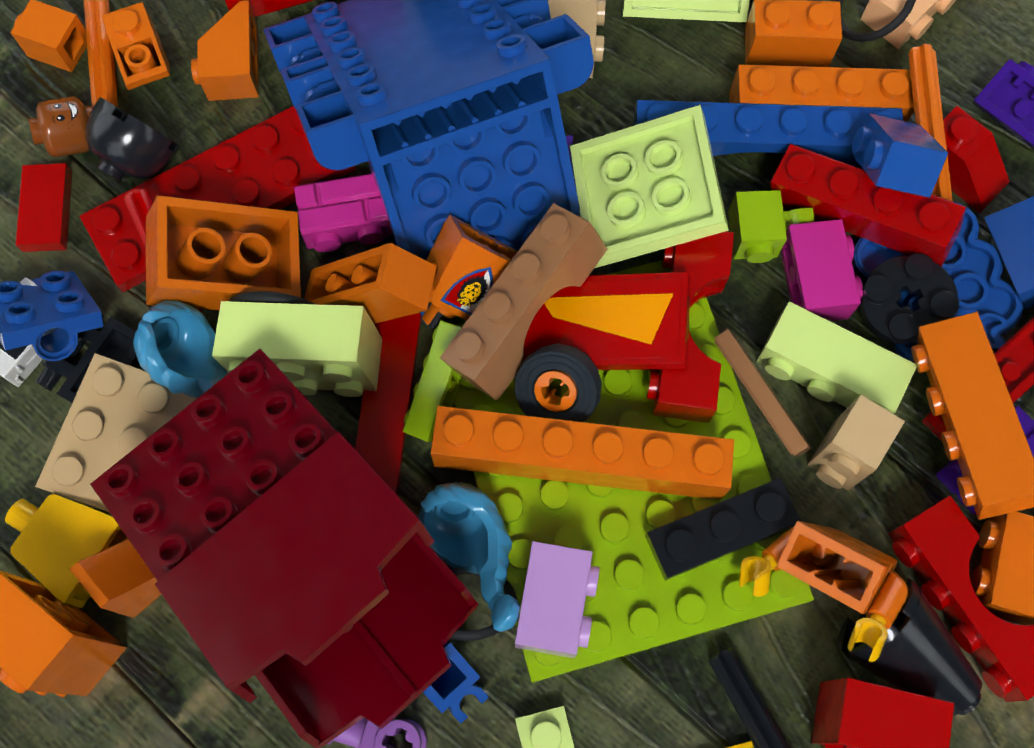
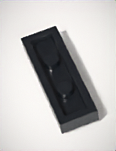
[645,478,801,581]

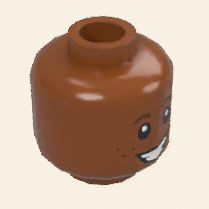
[28,97,92,157]

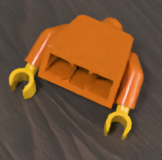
[739,521,908,662]

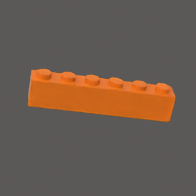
[431,406,734,500]

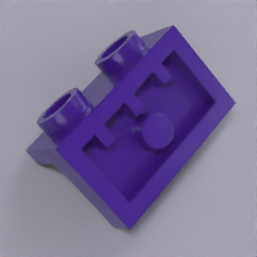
[972,59,1034,149]

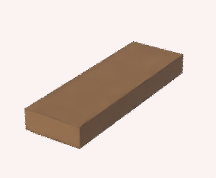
[714,329,812,457]

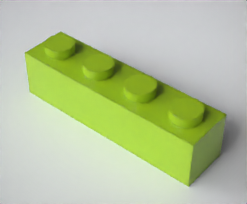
[403,320,462,442]

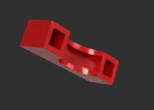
[646,231,734,423]
[888,496,1034,702]

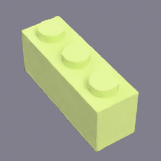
[756,301,917,414]

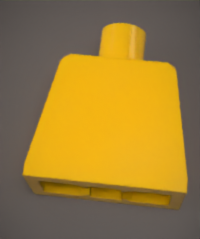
[5,493,128,608]

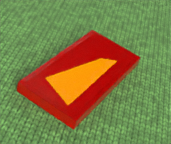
[523,272,691,370]

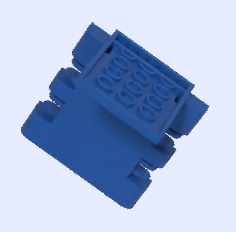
[263,0,594,324]

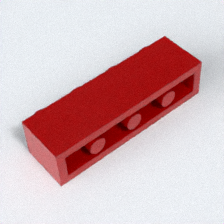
[770,144,966,267]

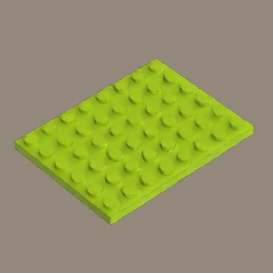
[452,260,814,683]

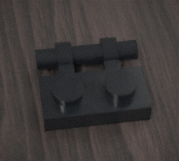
[35,313,140,403]

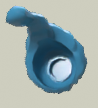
[133,300,228,398]
[418,482,520,632]

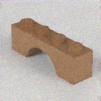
[440,203,608,401]

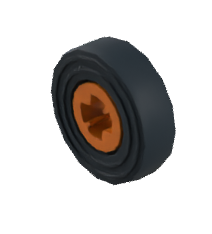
[515,344,602,422]

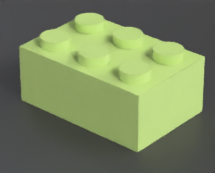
[212,301,382,397]

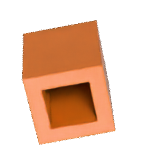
[10,0,87,73]

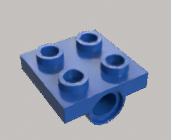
[0,271,103,361]

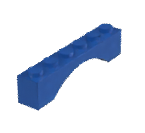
[632,100,903,170]

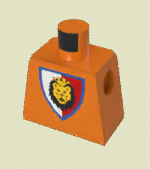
[422,215,518,330]

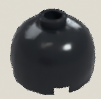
[85,97,180,181]

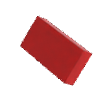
[15,163,72,252]

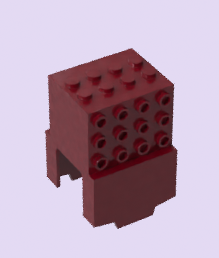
[90,349,479,748]

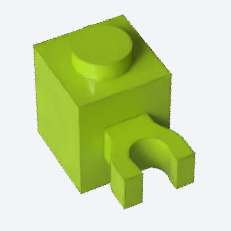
[728,190,815,263]

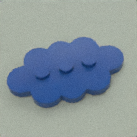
[852,202,1023,363]

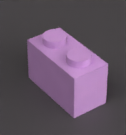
[515,541,600,658]

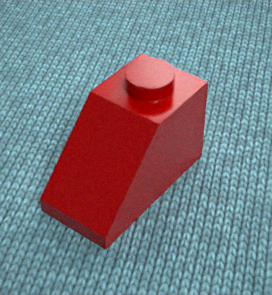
[943,105,1010,213]

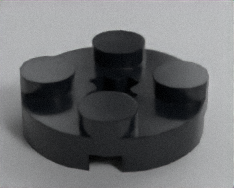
[860,253,959,347]

